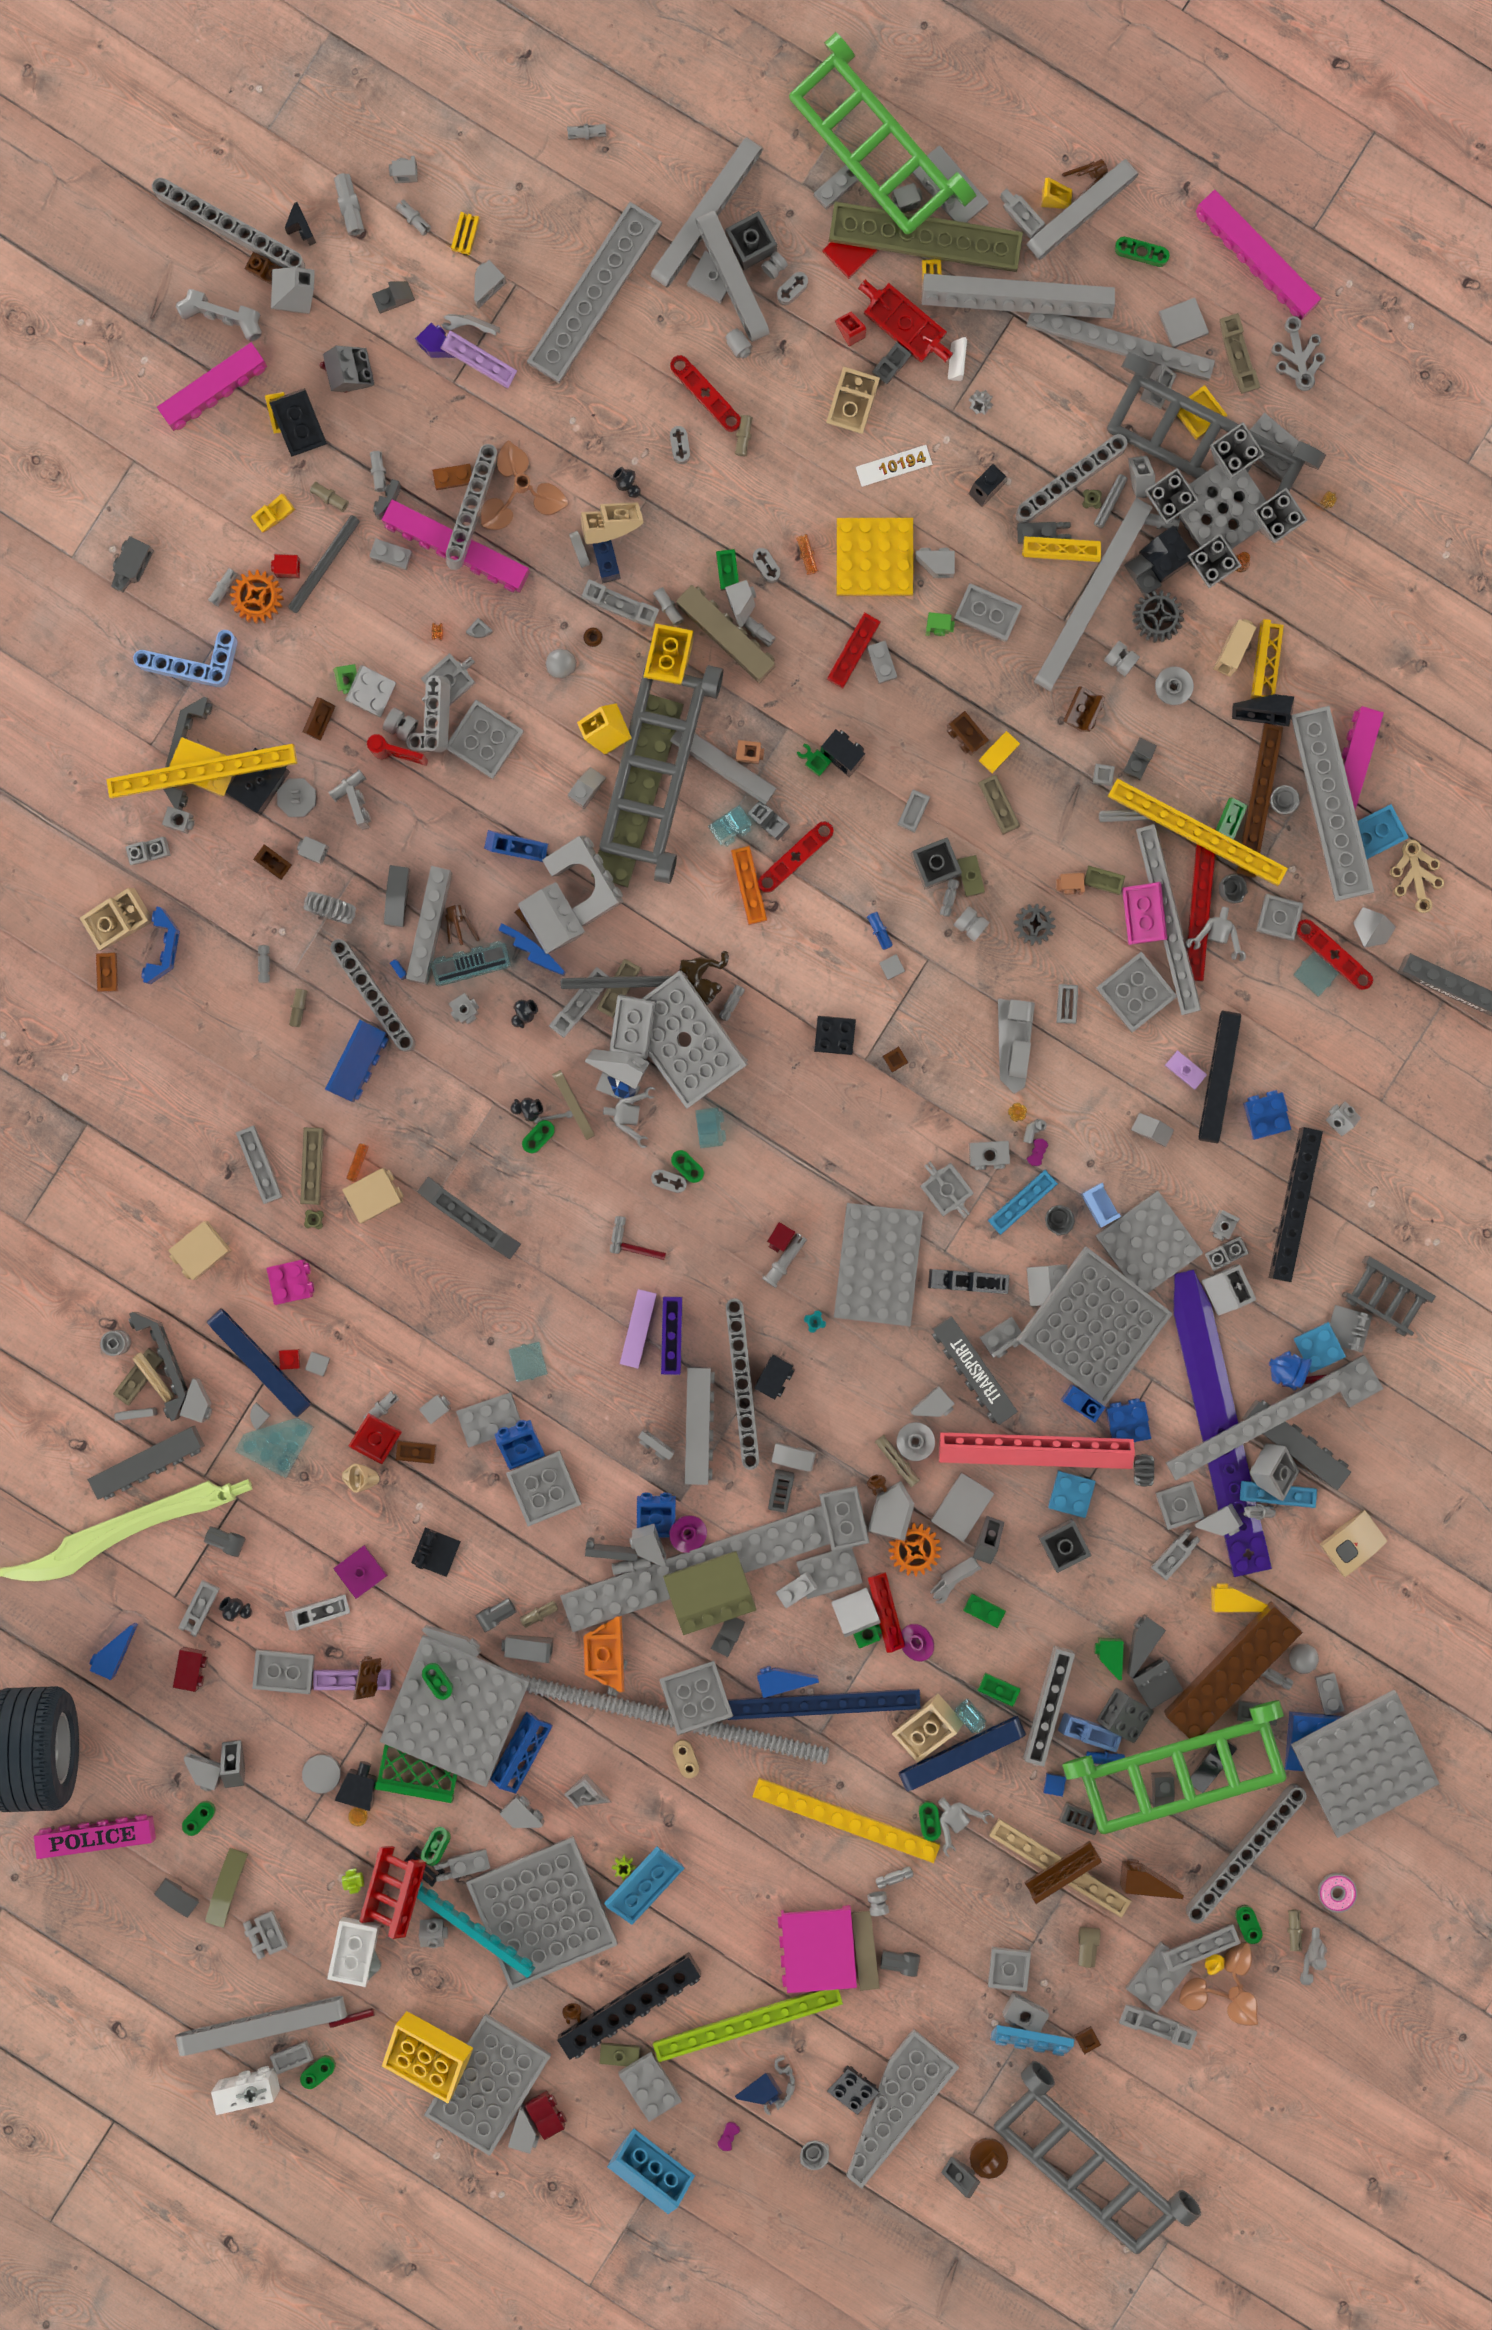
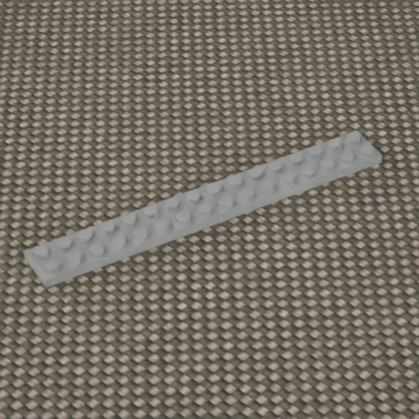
[560,1505,830,1632]

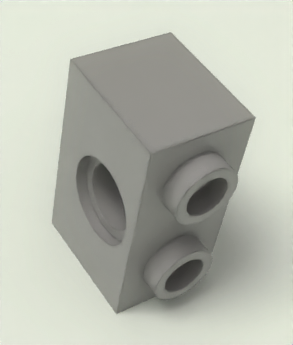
[969,1141,1010,1170]
[1002,1992,1049,2033]

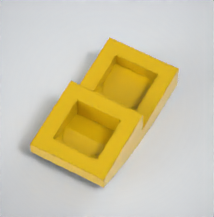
[251,494,296,533]
[978,731,1020,774]

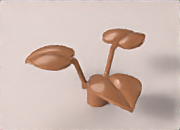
[481,440,568,530]
[1179,1942,1258,2026]

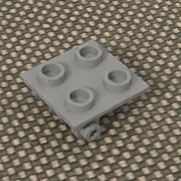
[1330,1305,1372,1353]

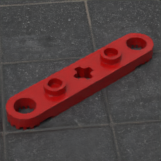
[670,355,741,432]
[758,821,834,893]
[1296,919,1373,990]

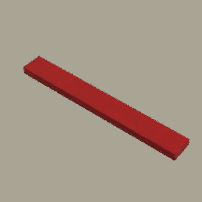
[1186,828,1216,982]

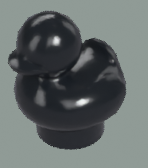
[612,467,641,498]
[511,1000,538,1028]
[510,1098,543,1122]
[219,1597,252,1622]

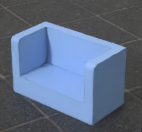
[1081,1183,1121,1228]

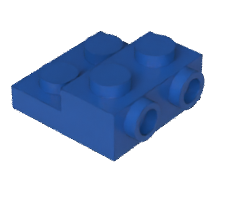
[1243,1090,1292,1140]
[1105,1398,1151,1442]
[494,1420,545,1470]
[637,1492,676,1538]

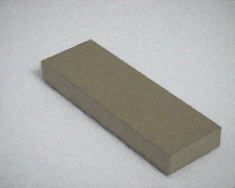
[978,774,1020,835]
[596,959,641,1018]
[113,1348,164,1406]

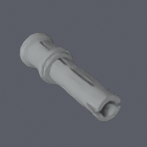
[762,1233,807,1288]

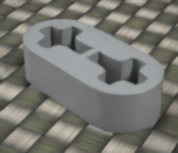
[777,272,808,305]
[670,426,690,464]
[569,531,590,568]
[753,548,780,583]
[651,1170,687,1193]

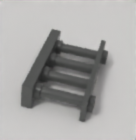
[1342,1256,1436,1337]

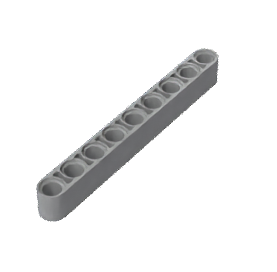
[651,137,763,288]
[152,178,305,269]
[726,1298,759,1470]
[1186,1783,1307,1923]
[175,1996,347,2056]

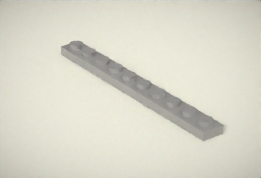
[1026,313,1215,381]
[1136,824,1201,1015]
[1166,1371,1346,1480]

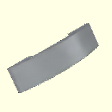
[581,579,659,627]
[549,967,609,1038]
[1119,2004,1197,2050]

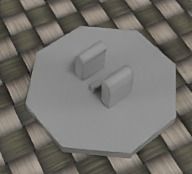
[277,778,316,817]

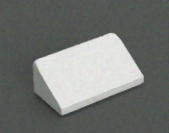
[948,337,967,381]

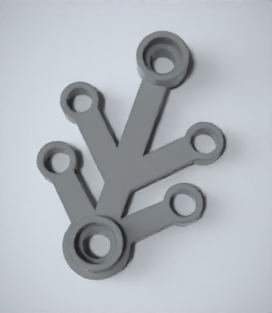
[1271,316,1326,391]

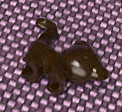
[680,951,729,1005]

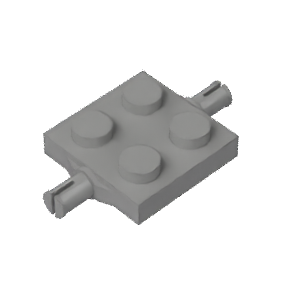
[421,653,475,705]
[920,1161,974,1218]

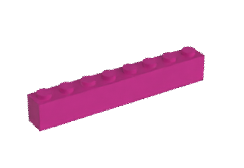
[1195,189,1322,320]
[381,500,530,593]

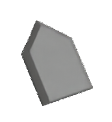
[867,1481,915,1541]

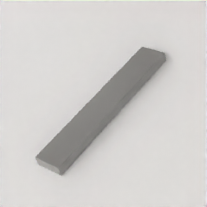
[670,731,777,805]

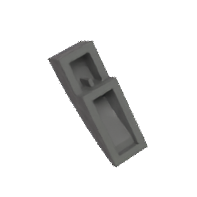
[384,865,410,927]

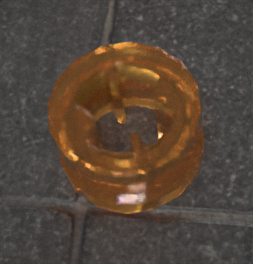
[432,623,443,641]

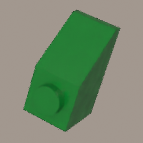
[1094,1638,1124,1680]

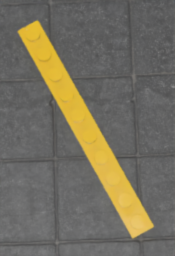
[106,744,298,799]
[1107,778,1288,886]
[752,1778,940,1863]

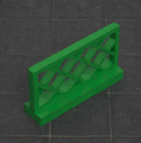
[375,1744,458,1803]

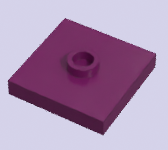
[333,1545,388,1599]

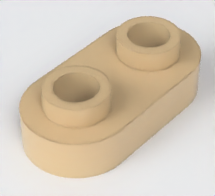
[673,1739,699,1778]

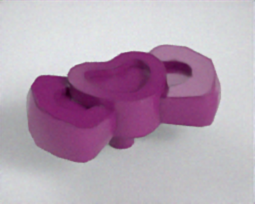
[1027,1138,1049,1166]
[717,2122,740,2151]

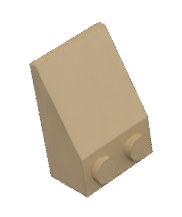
[892,1694,964,1763]

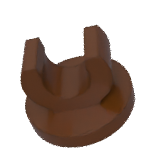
[867,1474,887,1496]
[562,2003,582,2024]

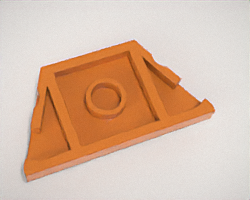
[583,1616,624,1692]

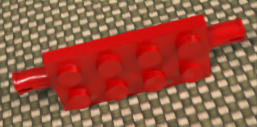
[858,279,953,363]

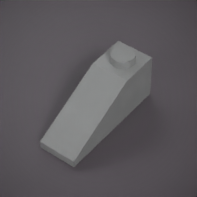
[585,1049,649,1089]
[285,1594,350,1631]
[422,1625,481,1657]

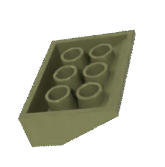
[663,1551,756,1636]

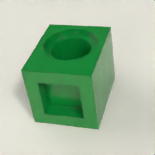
[853,1624,882,1649]

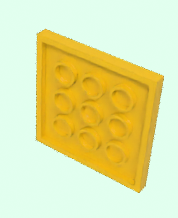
[836,518,913,596]

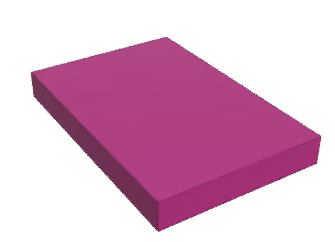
[1122,882,1167,945]

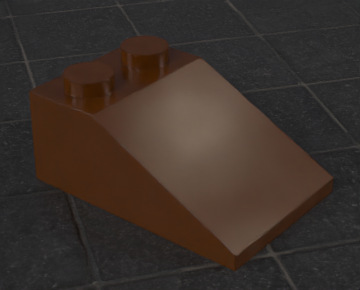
[1120,1859,1184,1899]

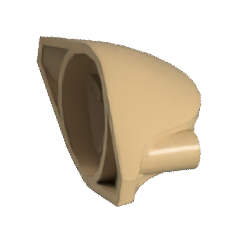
[342,1464,379,1493]

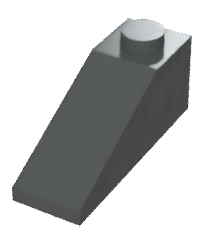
[1127,1614,1166,1678]

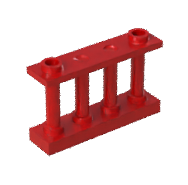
[359,1846,426,1939]

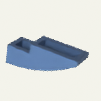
[1058,1712,1122,1753]

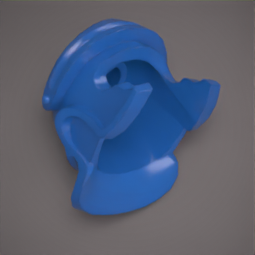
[1269,1351,1312,1391]

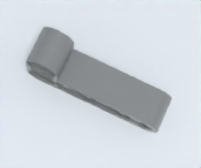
[406,675,450,752]

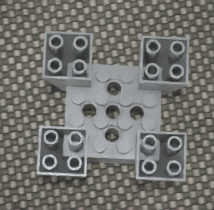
[1145,422,1307,588]

